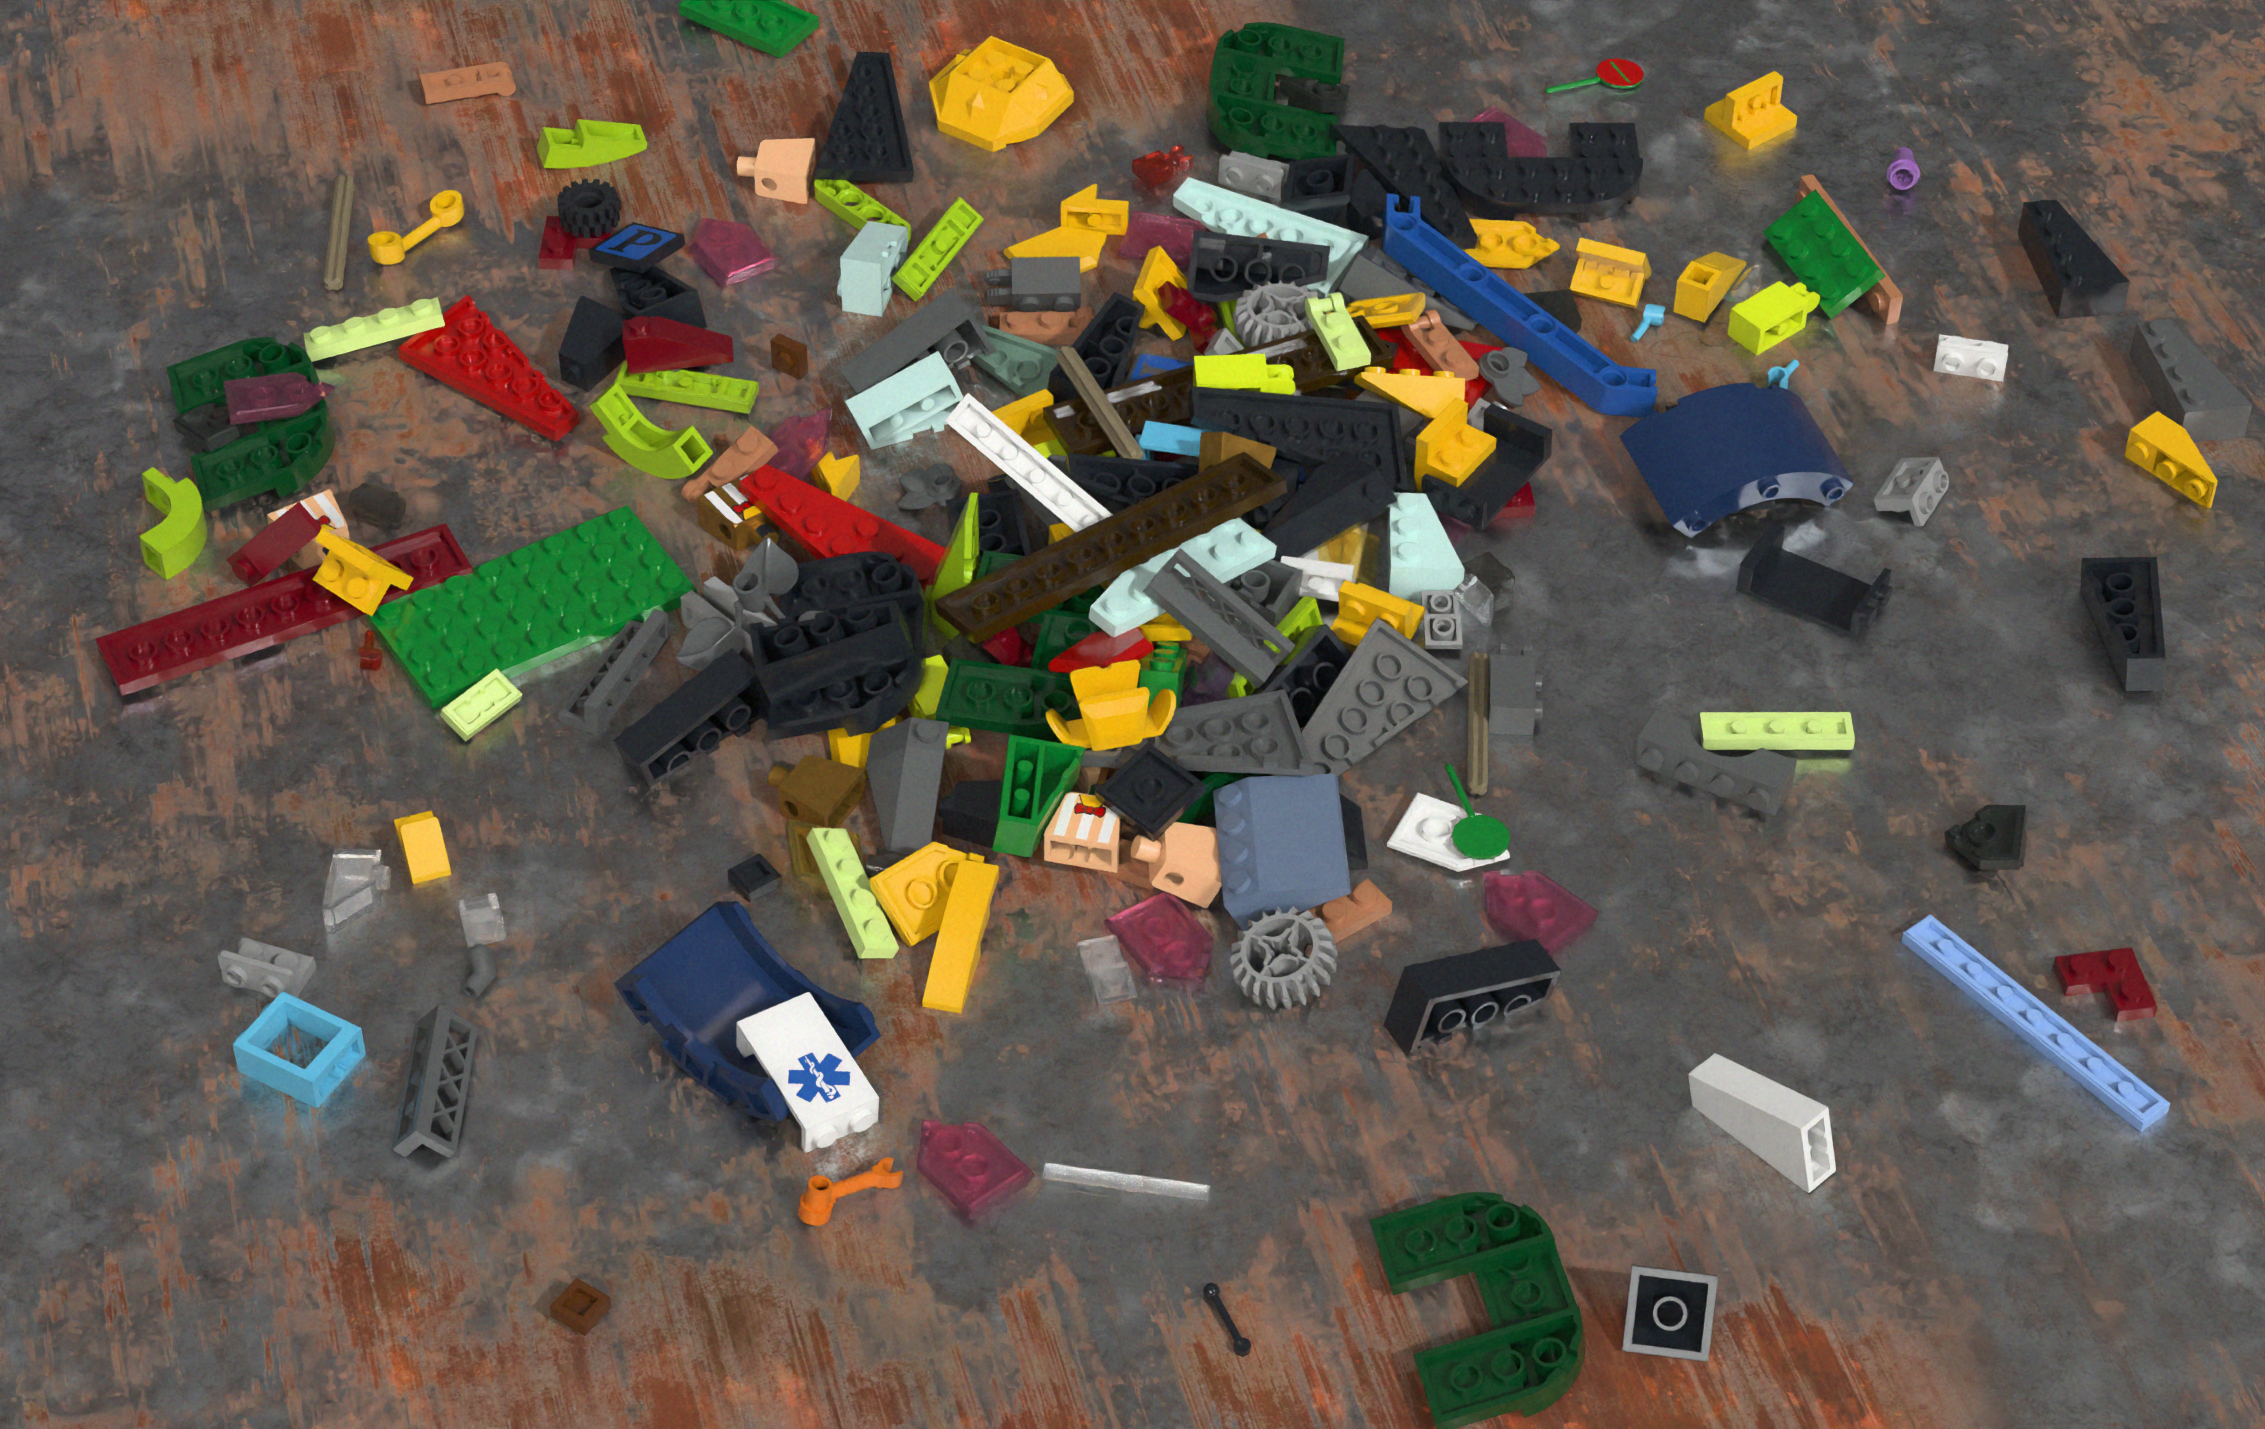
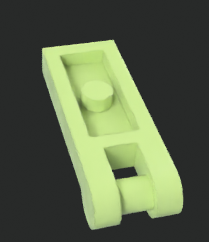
[1305,292,1371,371]

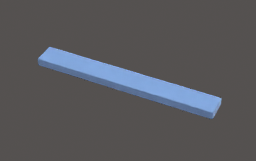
[1901,914,2170,1132]

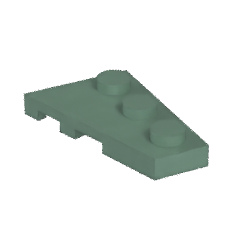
[971,324,1060,398]

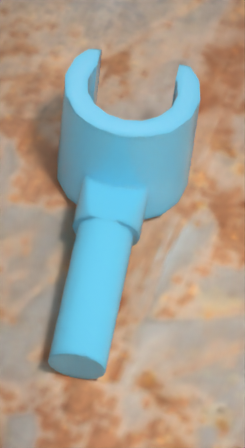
[1630,304,1665,343]
[1767,359,1799,389]

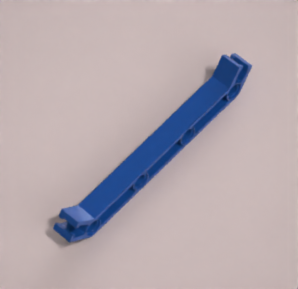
[1382,193,1658,418]

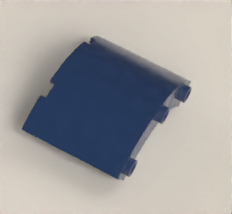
[1619,383,1855,538]
[614,901,881,1122]

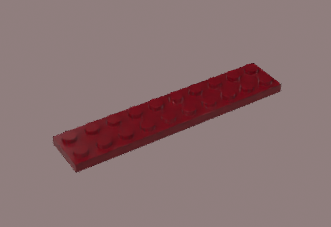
[95,523,473,696]

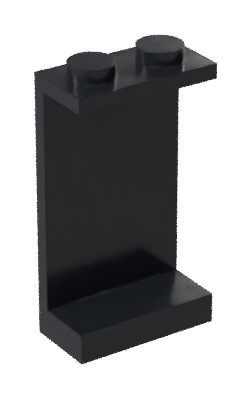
[1422,403,1552,531]
[1736,522,1893,640]

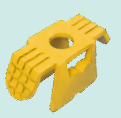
[1046,660,1176,751]

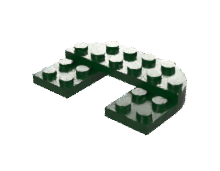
[1206,22,1345,160]
[166,337,336,513]
[935,551,1106,742]
[1369,1192,1586,1429]

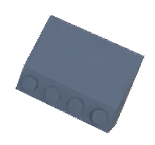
[1213,774,1352,931]

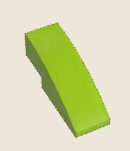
[537,119,648,169]

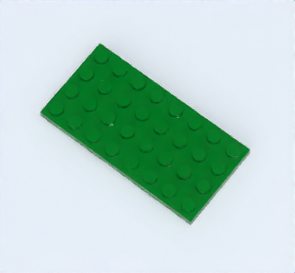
[366,505,697,711]

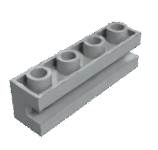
[681,576,779,669]

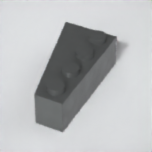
[839,287,996,395]
[2130,319,2252,443]
[1206,559,1303,627]

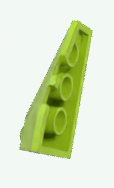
[925,492,980,652]

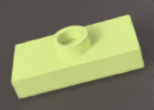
[440,669,522,742]

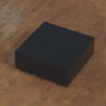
[727,853,782,902]

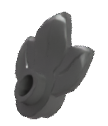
[1478,347,1541,407]
[898,464,962,509]

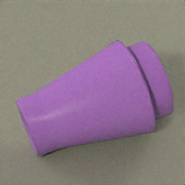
[1886,147,1920,190]

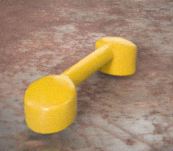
[367,190,465,265]

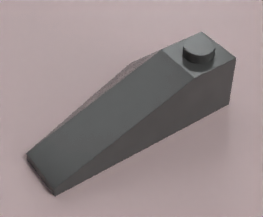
[1339,245,1480,331]
[866,717,949,866]

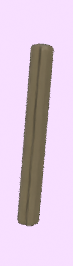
[323,174,355,291]
[1056,345,1144,460]
[1467,652,1489,795]

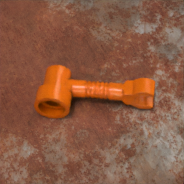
[798,1157,904,1226]

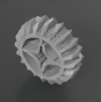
[1233,280,1326,347]
[1230,906,1338,1010]

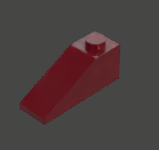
[623,316,734,375]
[226,501,322,587]

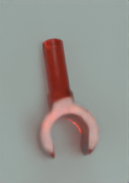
[358,630,383,671]

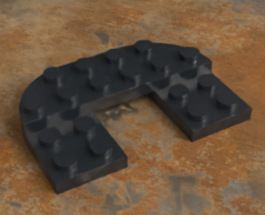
[1438,121,1643,223]
[767,551,929,741]

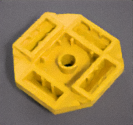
[929,36,1074,152]

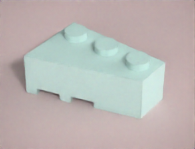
[837,221,908,317]
[845,351,964,450]
[1387,493,1465,601]

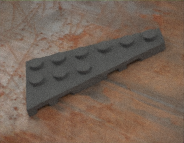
[1272,617,1469,778]
[1082,689,1313,776]

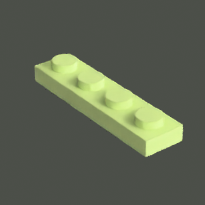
[303,297,445,362]
[1698,712,1855,750]
[806,828,899,958]

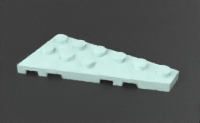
[1173,177,1369,299]
[1089,518,1277,637]

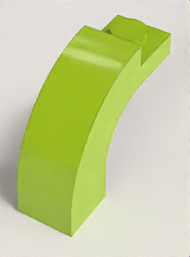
[589,382,713,479]
[139,467,207,581]

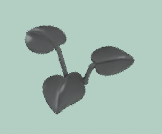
[675,537,823,671]

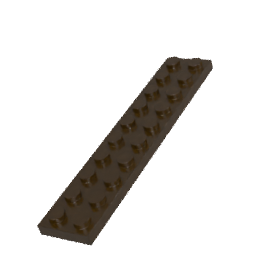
[1043,315,1394,455]
[934,452,1287,644]

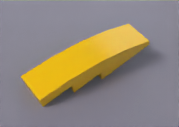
[922,859,999,1014]

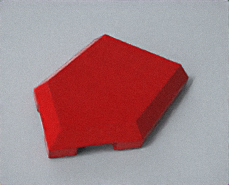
[1048,627,1154,673]

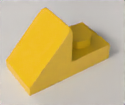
[1061,184,1129,236]
[806,439,860,501]
[394,810,451,884]

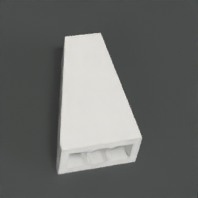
[1688,1053,1836,1193]

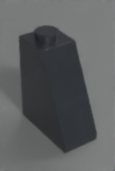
[558,295,632,392]
[939,780,1030,859]

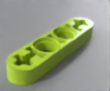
[814,179,912,247]

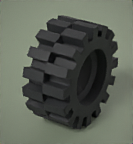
[557,179,620,238]

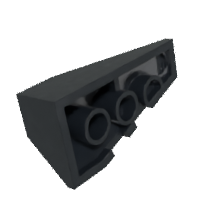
[1187,230,1330,303]

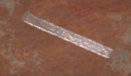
[1043,1163,1210,1202]

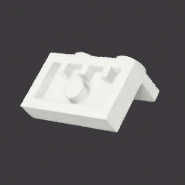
[1933,334,2008,382]

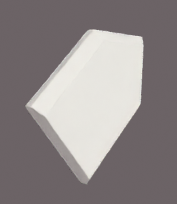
[1387,792,1510,872]

